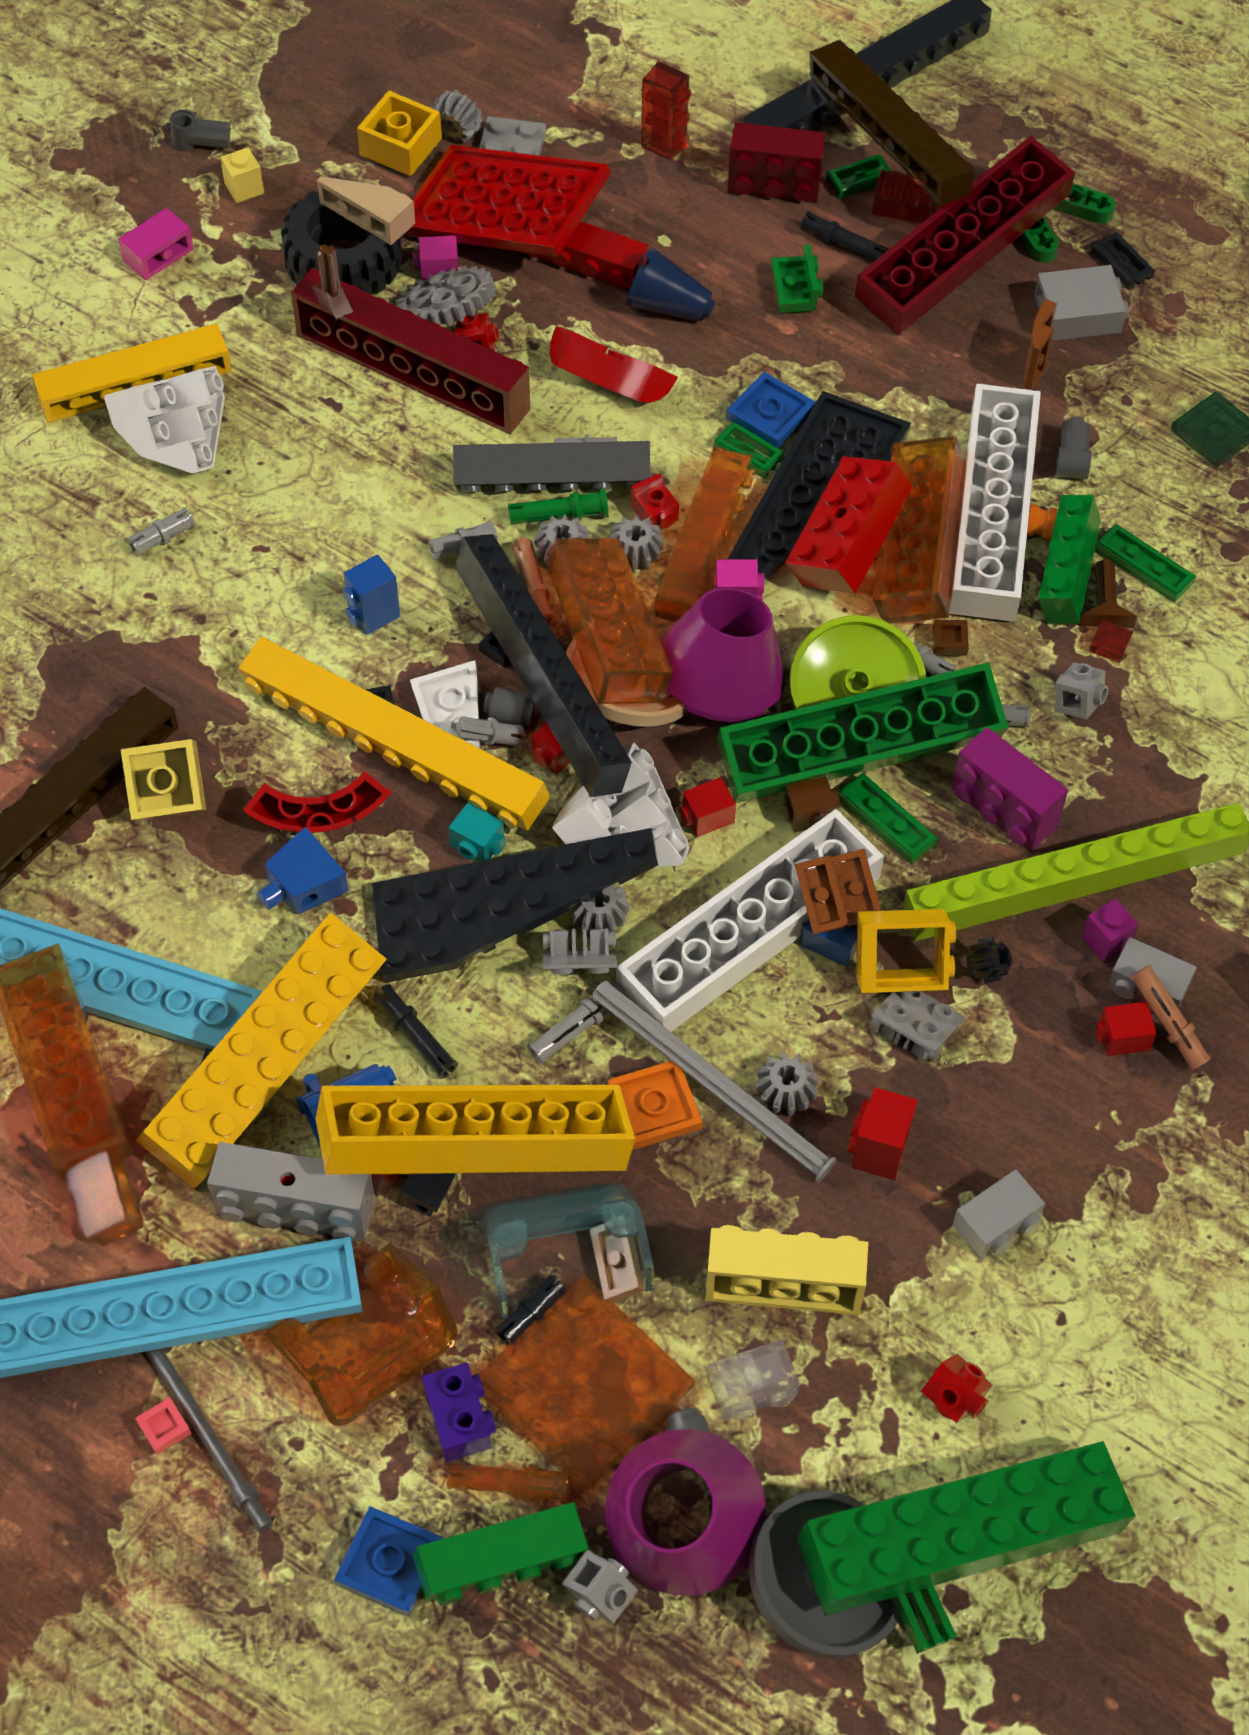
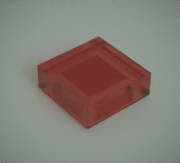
[1089,620,1134,663]

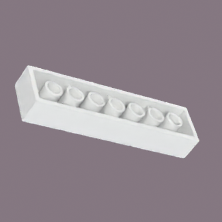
[949,384,1041,622]
[616,809,884,1032]

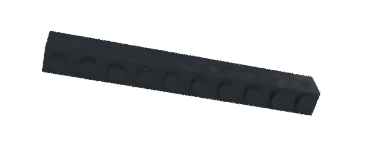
[744,0,992,131]
[455,534,632,797]

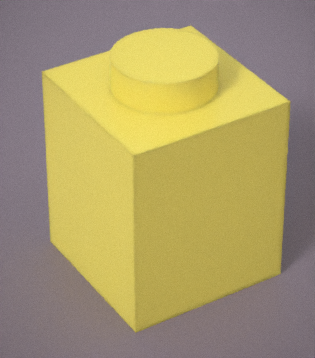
[220,147,264,203]

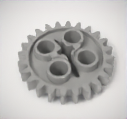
[396,266,496,326]

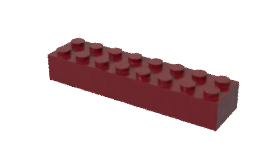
[854,136,1076,335]
[291,268,530,435]

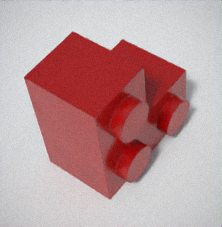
[847,1087,918,1181]

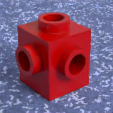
[454,312,499,350]
[921,1354,993,1423]

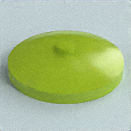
[789,615,926,710]

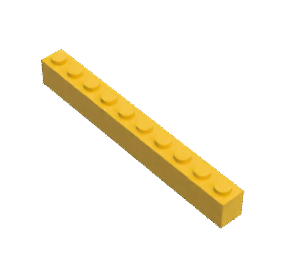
[238,636,550,831]

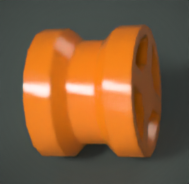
[1027,503,1057,541]

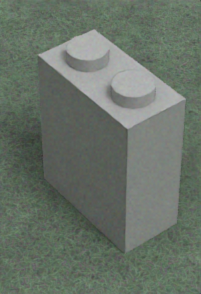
[1034,265,1129,341]

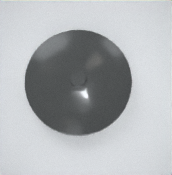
[748,1491,907,1659]

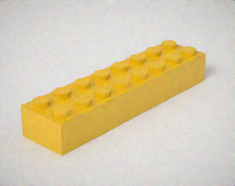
[136,912,387,1189]
[316,1085,635,1175]

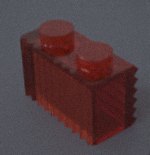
[872,169,936,223]

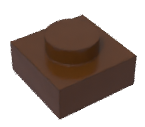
[932,619,969,656]

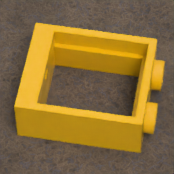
[856,909,956,993]

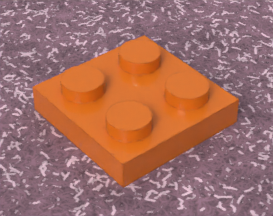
[608,1061,703,1150]

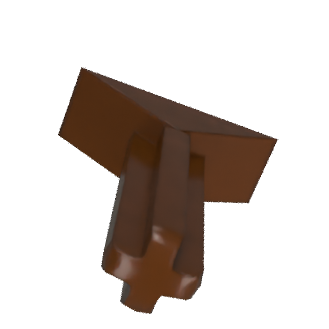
[311,244,353,319]
[1079,558,1137,628]

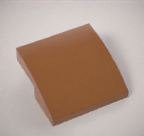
[1024,299,1057,390]
[794,849,882,935]

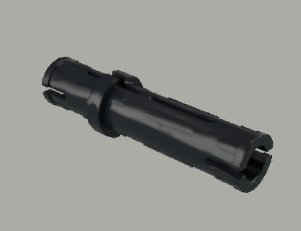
[800,211,889,262]
[372,984,458,1079]

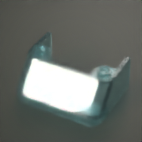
[483,1183,654,1319]

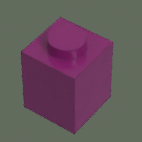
[1081,899,1139,963]

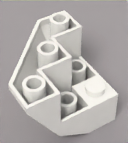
[104,366,225,473]
[552,742,690,868]

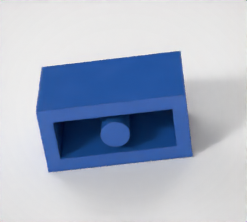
[342,554,400,636]

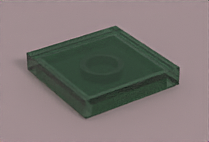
[1170,391,1249,468]

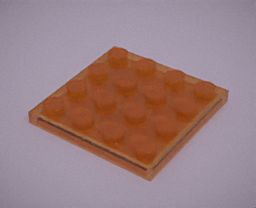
[478,1276,695,1494]

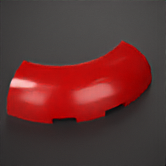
[549,326,678,403]
[242,771,392,833]

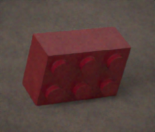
[727,122,826,203]

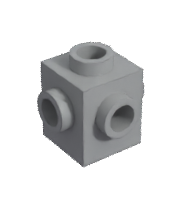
[1055,662,1108,720]
[562,1550,638,1624]

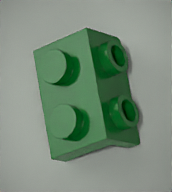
[771,244,823,313]

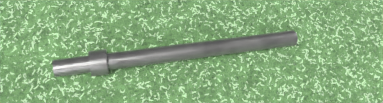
[145,1349,273,1533]

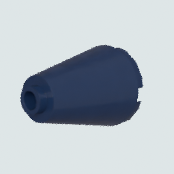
[625,247,716,322]

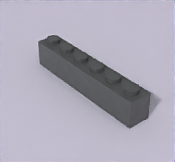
[453,441,651,492]

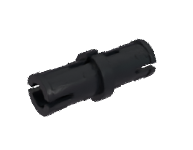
[495,1275,567,1347]

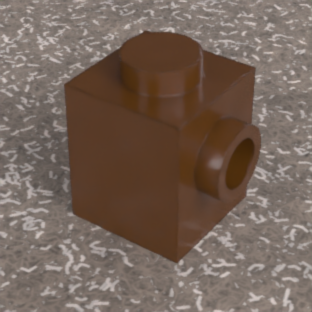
[784,776,840,833]

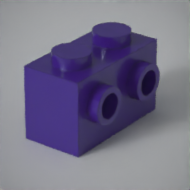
[422,1362,496,1462]

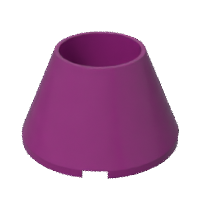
[651,587,786,722]
[605,1429,767,1596]

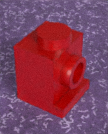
[631,473,679,529]

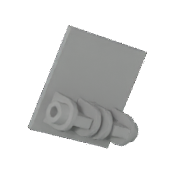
[543,928,617,975]
[871,991,965,1062]

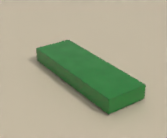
[1095,523,1196,603]
[838,773,938,865]

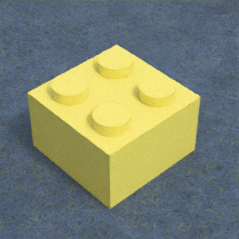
[121,739,206,820]

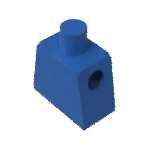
[257,827,349,914]

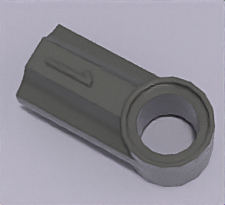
[170,109,231,151]
[1055,417,1092,480]

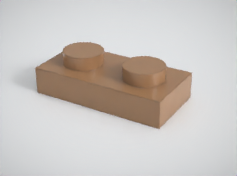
[590,1216,645,1304]

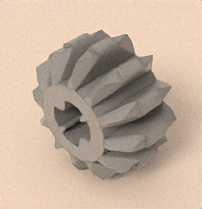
[432,90,483,142]
[534,514,591,571]
[607,515,664,572]
[568,883,629,934]
[756,1051,819,1117]

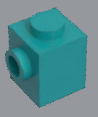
[448,802,506,862]

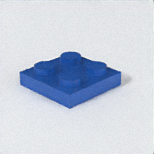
[726,372,816,448]
[334,1506,444,1617]

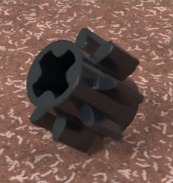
[966,936,1012,984]

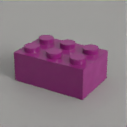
[951,727,1068,852]

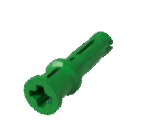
[508,488,609,525]

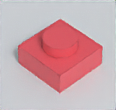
[135,1397,191,1455]

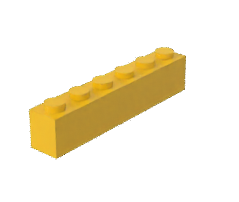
[32,323,232,423]

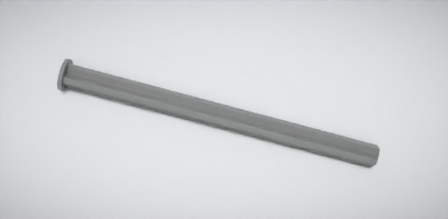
[592,981,837,1183]

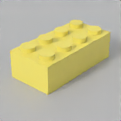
[705,1225,868,1315]

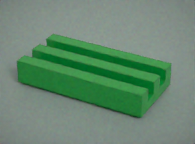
[826,154,894,199]
[713,421,785,479]
[892,1586,957,1654]

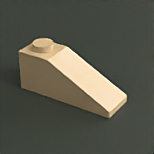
[317,176,415,245]

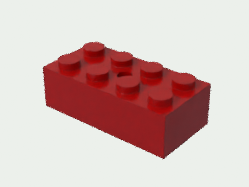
[785,456,913,594]

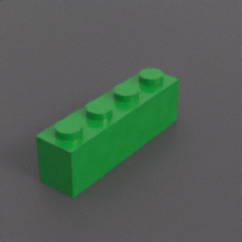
[1038,494,1101,624]
[413,1502,589,1606]

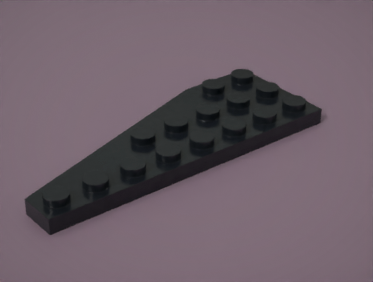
[728,391,911,581]
[372,828,658,983]

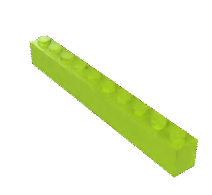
[903,803,1249,941]

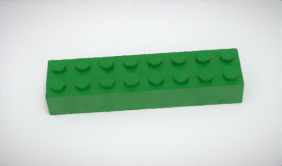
[717,662,1009,803]
[797,1441,1136,1616]

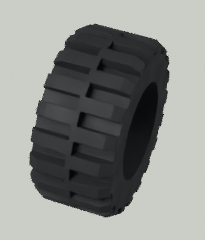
[281,191,402,294]

